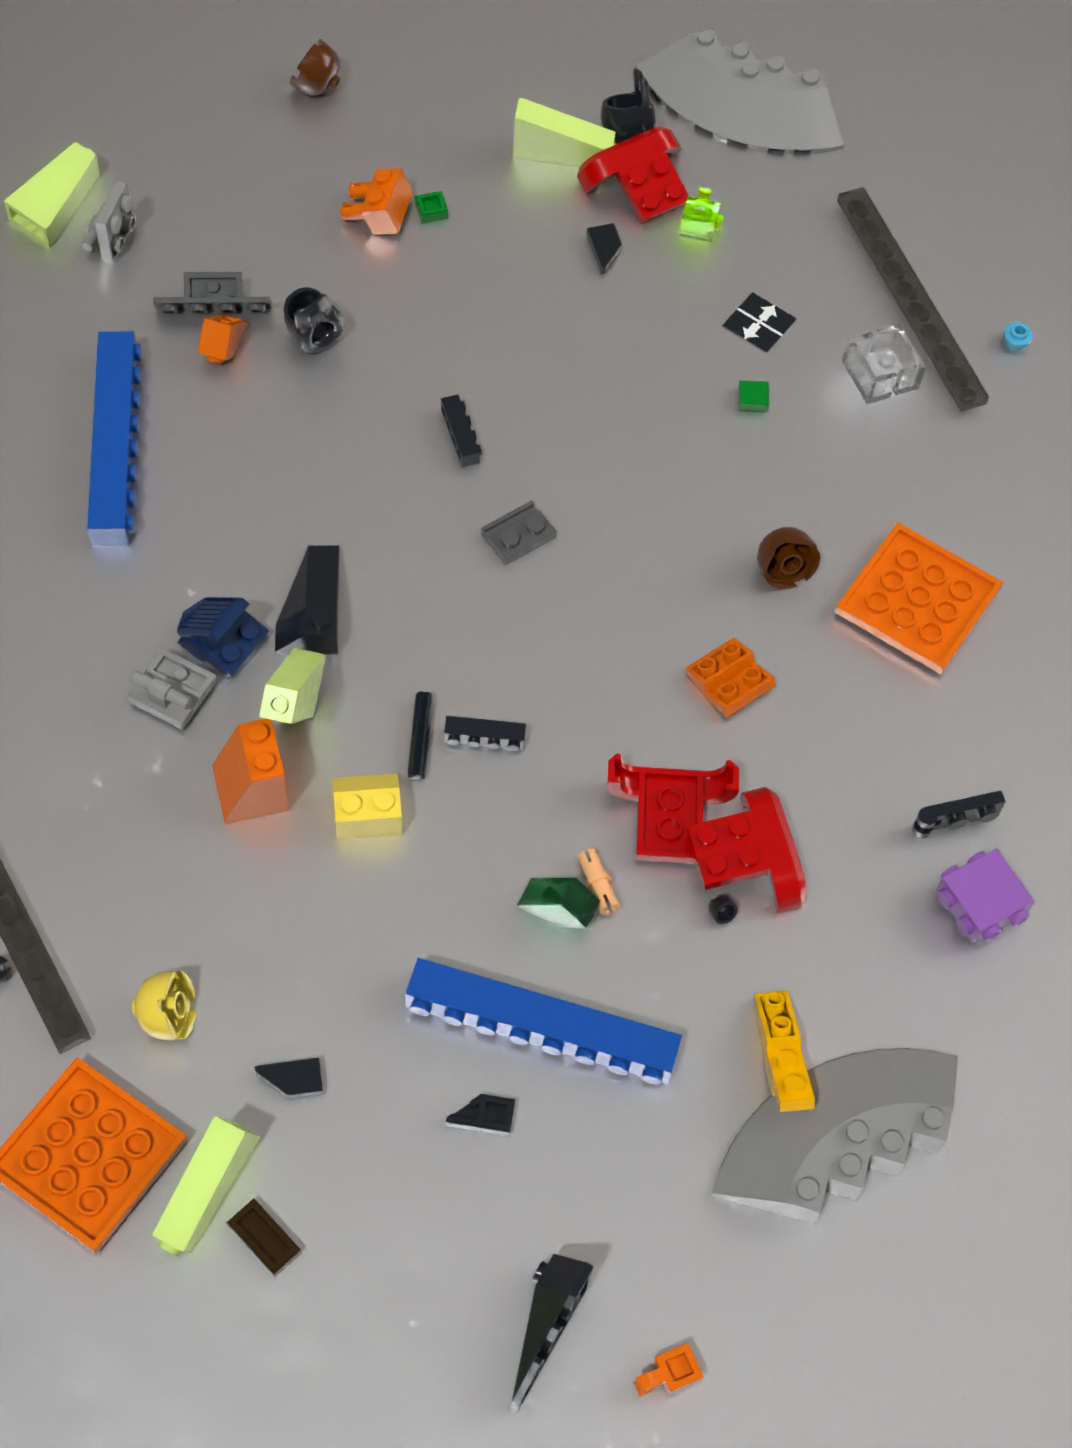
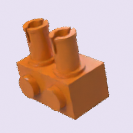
[340,168,413,235]

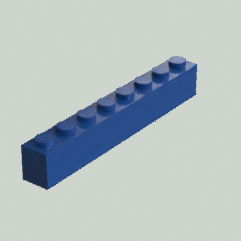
[87,331,142,546]
[405,958,682,1085]

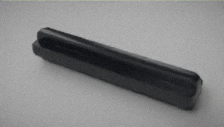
[408,691,433,780]

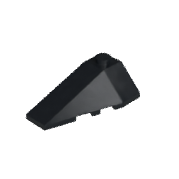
[275,545,339,655]
[510,1254,594,1413]

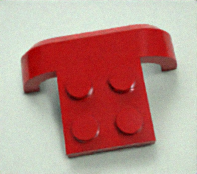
[577,127,691,224]
[607,753,739,864]
[687,787,807,914]

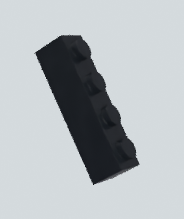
[441,394,482,467]
[444,716,526,751]

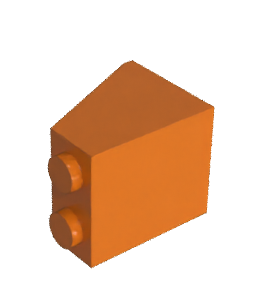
[212,719,289,824]

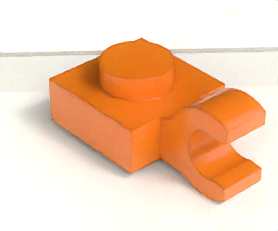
[634,1343,704,1397]

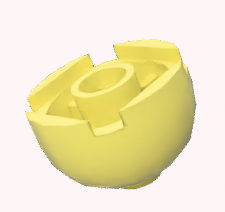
[132,970,196,1041]

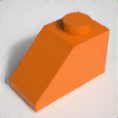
[197,314,249,363]

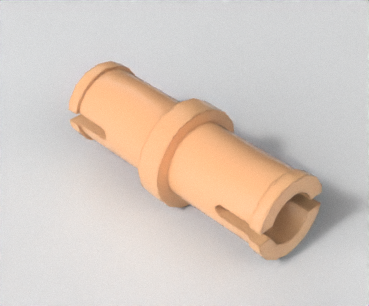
[577,848,621,916]

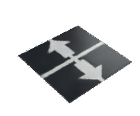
[722,292,797,352]

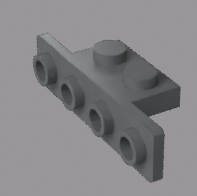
[153,272,272,314]

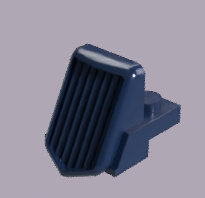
[177,597,269,679]

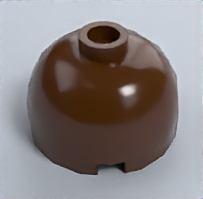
[289,39,341,97]
[757,527,821,589]

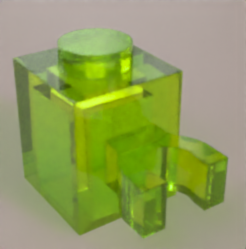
[679,188,723,243]

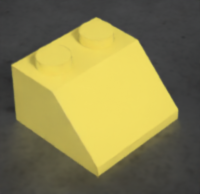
[333,773,402,839]

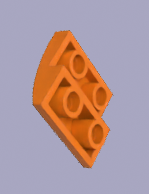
[685,638,776,718]

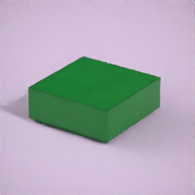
[414,191,449,223]
[738,380,769,411]

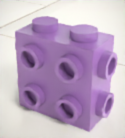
[936,848,1035,944]

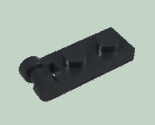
[912,790,1006,838]

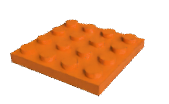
[834,522,1004,674]
[0,1057,188,1254]

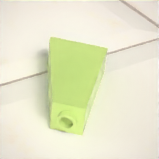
[513,98,616,167]
[4,142,100,248]
[259,648,326,724]
[152,1116,261,1256]

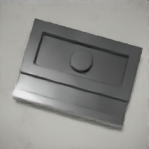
[481,500,557,565]

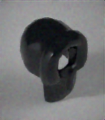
[600,69,656,143]
[283,287,345,353]

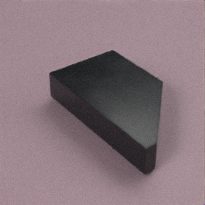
[586,223,622,274]
[255,1058,323,1099]
[446,1094,515,1136]

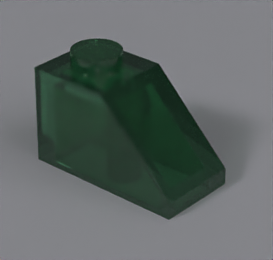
[517,878,600,929]

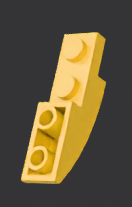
[754,991,815,1112]

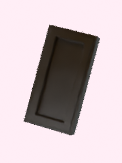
[226,1198,302,1278]

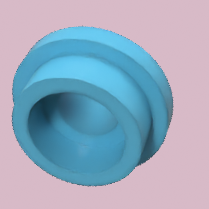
[1003,322,1033,350]

